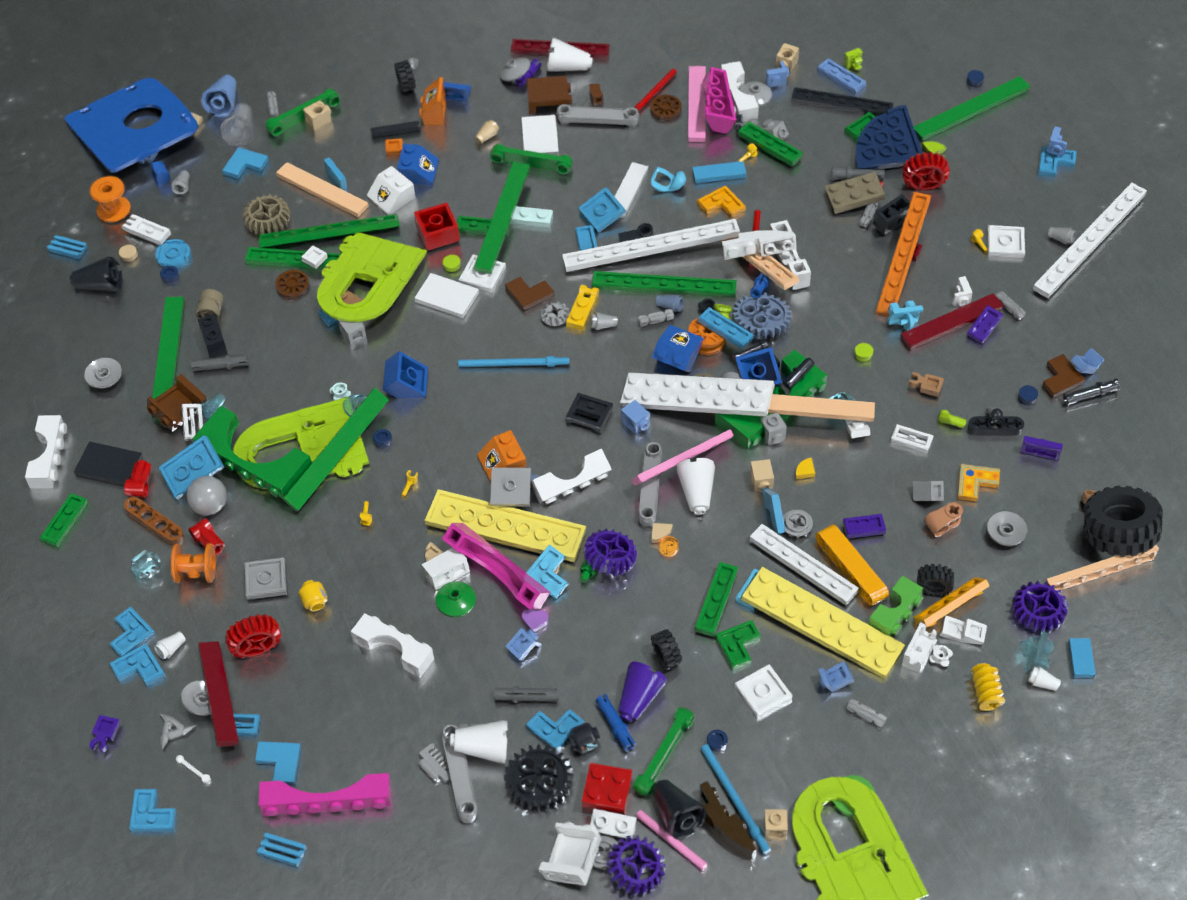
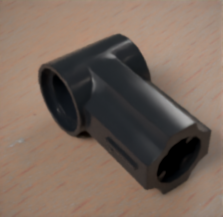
[618,223,654,242]

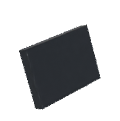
[74,441,143,486]

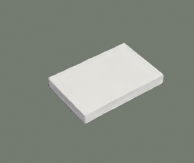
[522,115,559,156]
[414,273,479,318]

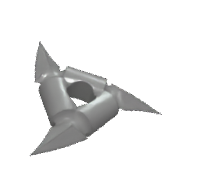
[160,714,196,750]

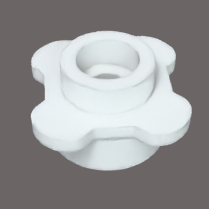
[929,645,953,667]

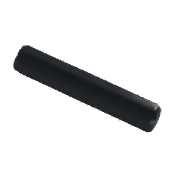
[371,121,421,138]

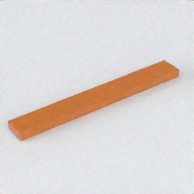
[876,192,931,317]

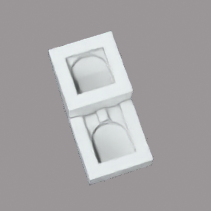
[939,616,987,644]

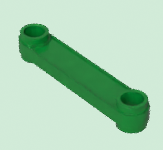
[265,89,341,136]
[490,144,573,174]
[632,707,695,797]

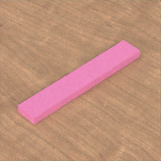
[688,66,706,142]
[631,429,733,486]

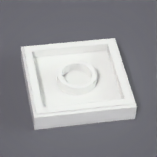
[987,225,1025,258]
[459,254,506,293]
[734,664,793,718]

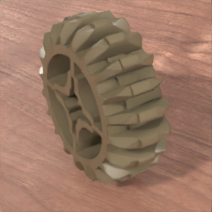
[243,194,290,235]

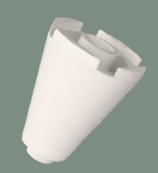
[546,38,592,71]
[676,458,715,515]
[450,720,507,763]

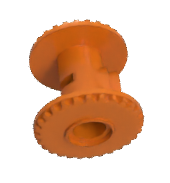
[90,176,131,223]
[171,543,216,583]

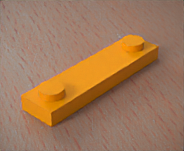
[913,577,989,627]

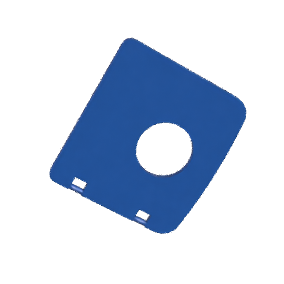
[65,78,198,173]

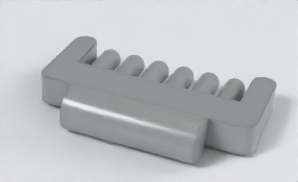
[419,743,450,784]

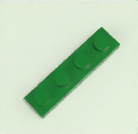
[738,121,803,167]
[695,562,739,637]

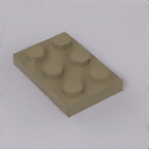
[825,172,886,214]

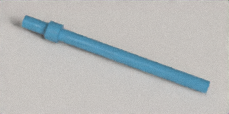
[458,356,570,367]
[701,744,771,854]

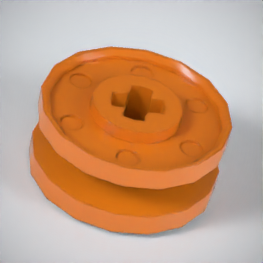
[688,318,726,356]

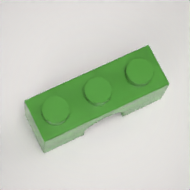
[868,575,924,637]

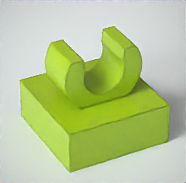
[844,48,863,70]

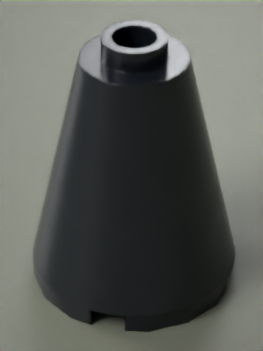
[69,256,123,292]
[652,780,707,839]

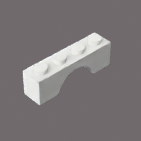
[721,61,758,122]
[770,220,811,290]
[25,415,67,489]
[531,449,612,505]
[351,613,434,678]

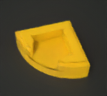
[796,458,815,479]

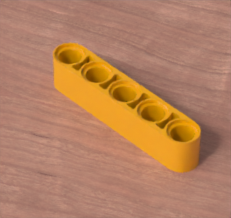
[815,524,889,606]

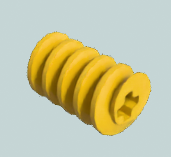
[971,663,1005,711]

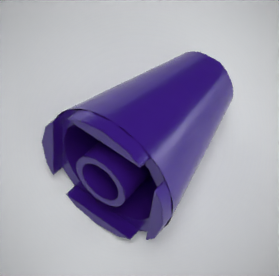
[618,661,668,722]

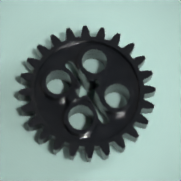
[504,744,574,812]

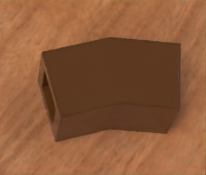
[589,83,604,105]

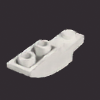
[722,230,797,260]

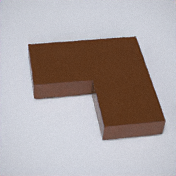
[505,277,555,311]
[1042,354,1085,398]

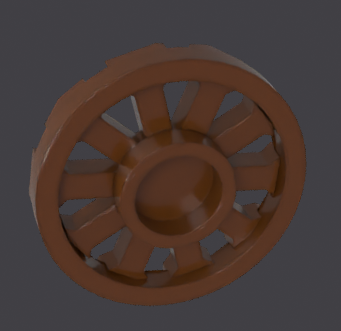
[650,94,682,120]
[275,270,310,299]

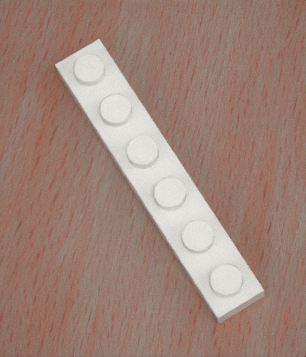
[750,524,859,605]

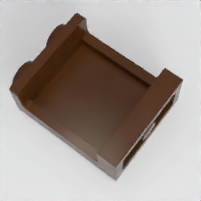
[527,76,572,114]
[147,374,207,432]

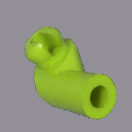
[938,410,966,428]

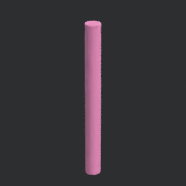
[636,810,708,871]

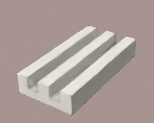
[181,404,203,441]
[891,424,933,454]

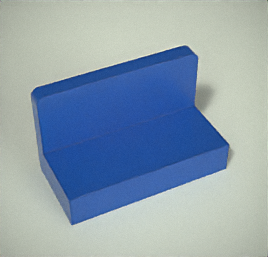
[444,82,471,102]

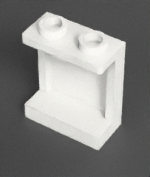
[539,822,602,886]

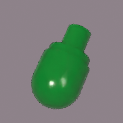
[579,560,597,583]

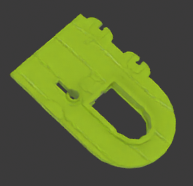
[317,233,427,322]
[233,397,369,489]
[792,777,928,900]

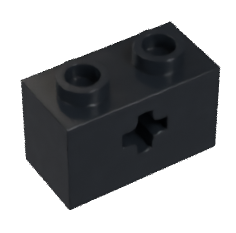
[873,194,910,235]
[197,314,228,358]

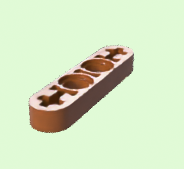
[124,497,185,546]

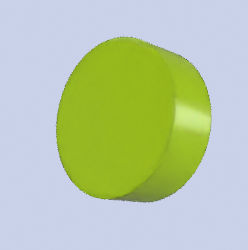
[443,255,461,272]
[854,343,873,361]

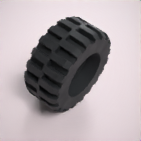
[1083,485,1163,557]

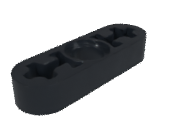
[967,416,1024,436]

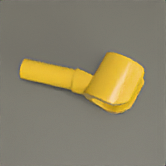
[738,143,758,162]
[971,229,988,253]
[401,470,418,497]
[360,501,372,526]

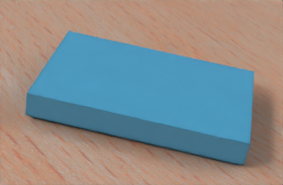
[158,435,224,499]

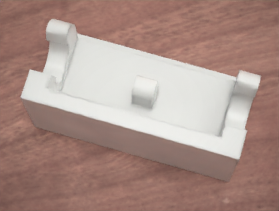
[422,548,470,590]
[902,622,937,674]

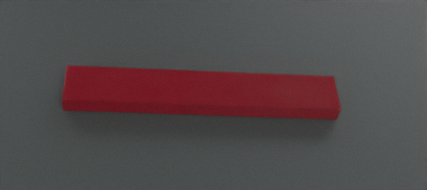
[511,39,610,60]
[900,293,1004,350]
[198,641,239,746]

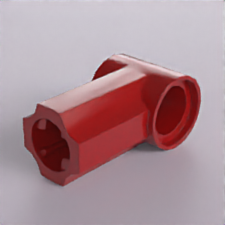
[124,460,152,498]
[188,518,225,556]

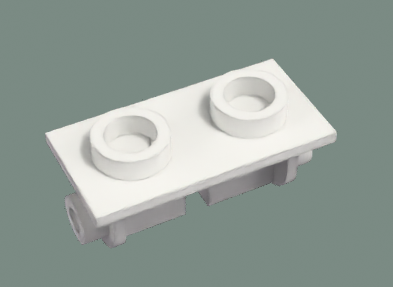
[590,809,637,838]

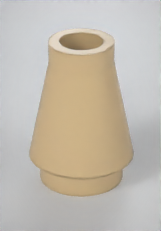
[474,120,499,144]

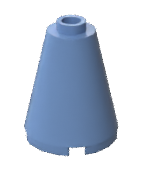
[201,75,237,117]

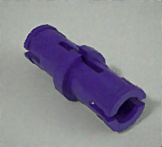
[515,59,542,87]

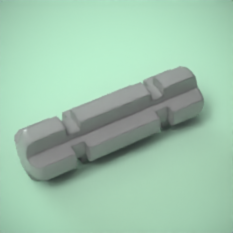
[266,91,279,118]
[859,201,879,228]
[996,291,1026,320]
[638,309,674,326]
[847,699,887,727]

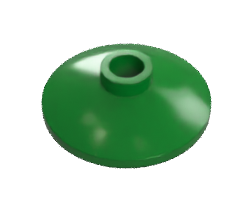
[436,581,476,617]

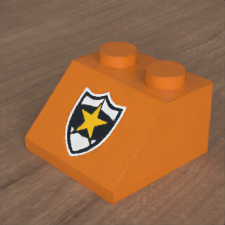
[419,77,446,125]
[477,430,527,482]

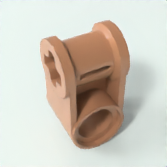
[924,502,963,537]

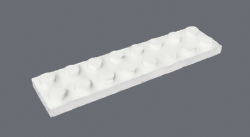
[620,373,775,416]

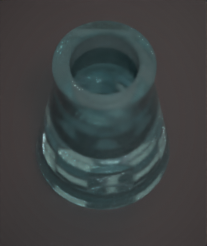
[202,393,226,420]

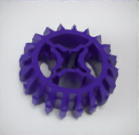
[583,528,637,577]
[1012,581,1068,634]
[606,835,666,896]

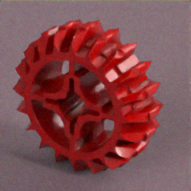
[902,151,950,191]
[225,614,281,659]

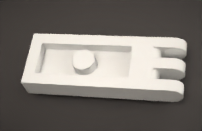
[122,214,171,245]

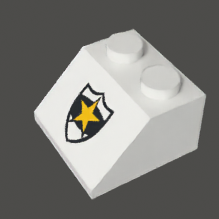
[367,166,415,215]

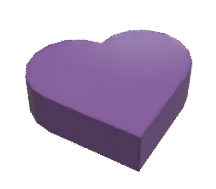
[522,609,549,632]

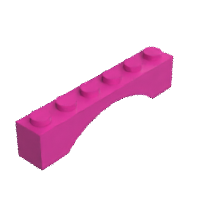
[442,523,551,609]
[259,773,391,816]

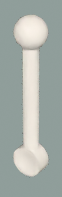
[176,755,211,784]

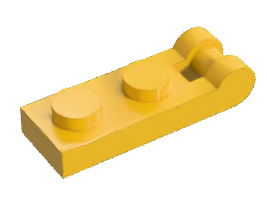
[566,285,599,331]

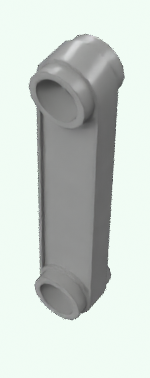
[557,104,639,127]
[638,442,662,527]
[442,725,477,823]

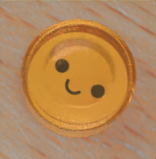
[659,536,679,556]

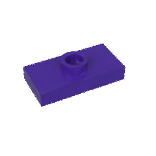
[967,305,1003,345]
[1020,436,1063,460]
[843,514,886,539]

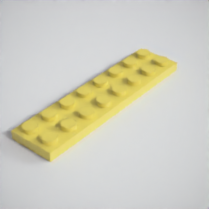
[425,489,586,562]
[741,567,905,679]

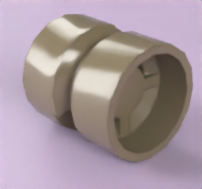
[196,289,224,321]

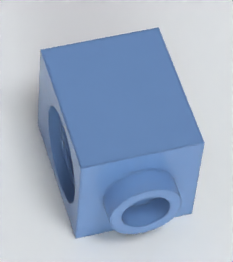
[621,400,650,434]

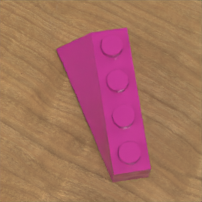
[703,67,736,134]

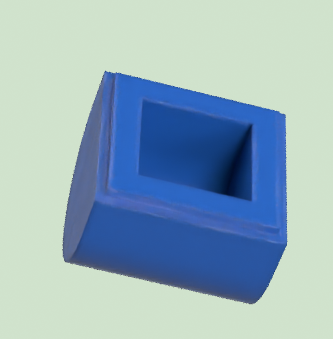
[151,161,170,186]

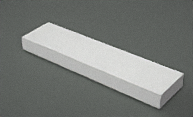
[615,162,648,219]

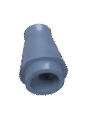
[656,295,684,313]

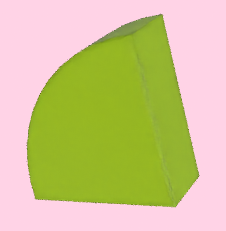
[922,141,946,154]

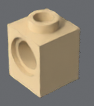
[776,43,799,73]
[303,100,331,131]
[750,459,774,492]
[764,809,788,841]

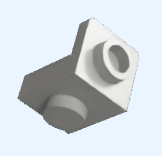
[760,119,788,140]
[761,413,786,446]

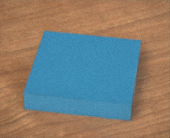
[579,187,626,233]

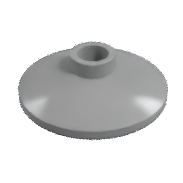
[500,58,530,81]
[739,82,772,106]
[84,358,122,388]
[987,511,1027,546]
[181,680,210,715]

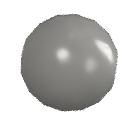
[186,475,227,516]

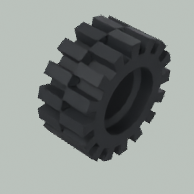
[394,60,416,92]
[917,563,954,597]
[651,629,682,669]

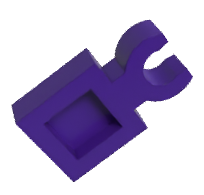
[89,715,121,753]

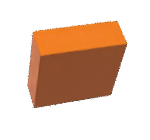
[385,138,403,156]

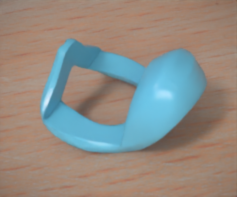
[650,166,687,192]

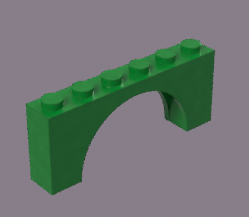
[715,349,827,449]
[192,406,312,498]

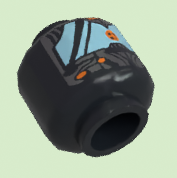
[568,722,601,754]

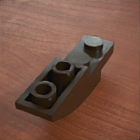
[699,781,758,861]

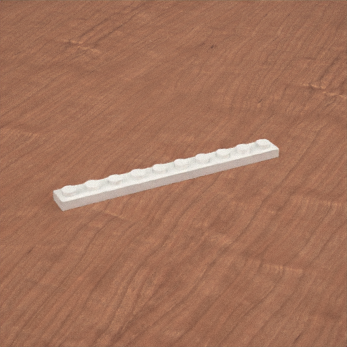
[1033,183,1147,298]
[562,219,740,272]

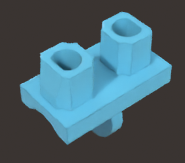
[887,301,924,330]

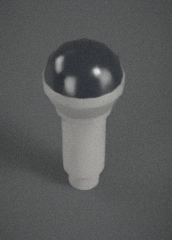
[986,407,1003,421]

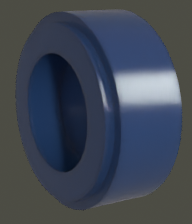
[967,70,984,86]
[160,266,179,283]
[1018,385,1038,404]
[373,429,392,448]
[707,729,728,752]

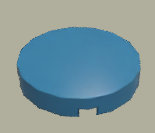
[155,239,191,269]

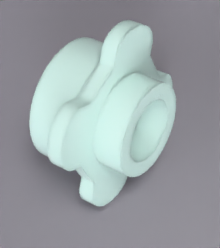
[330,382,351,400]

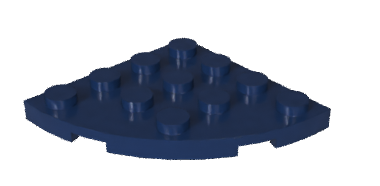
[855,105,923,170]

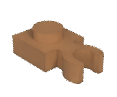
[908,372,944,397]

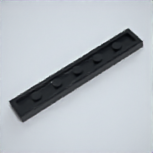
[791,87,894,116]

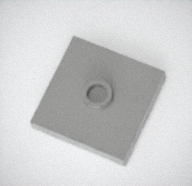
[490,468,531,507]
[245,557,287,600]

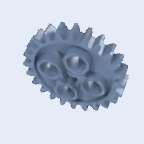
[732,292,792,339]

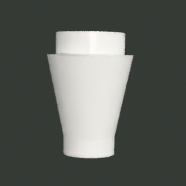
[154,631,186,659]
[1027,666,1061,691]

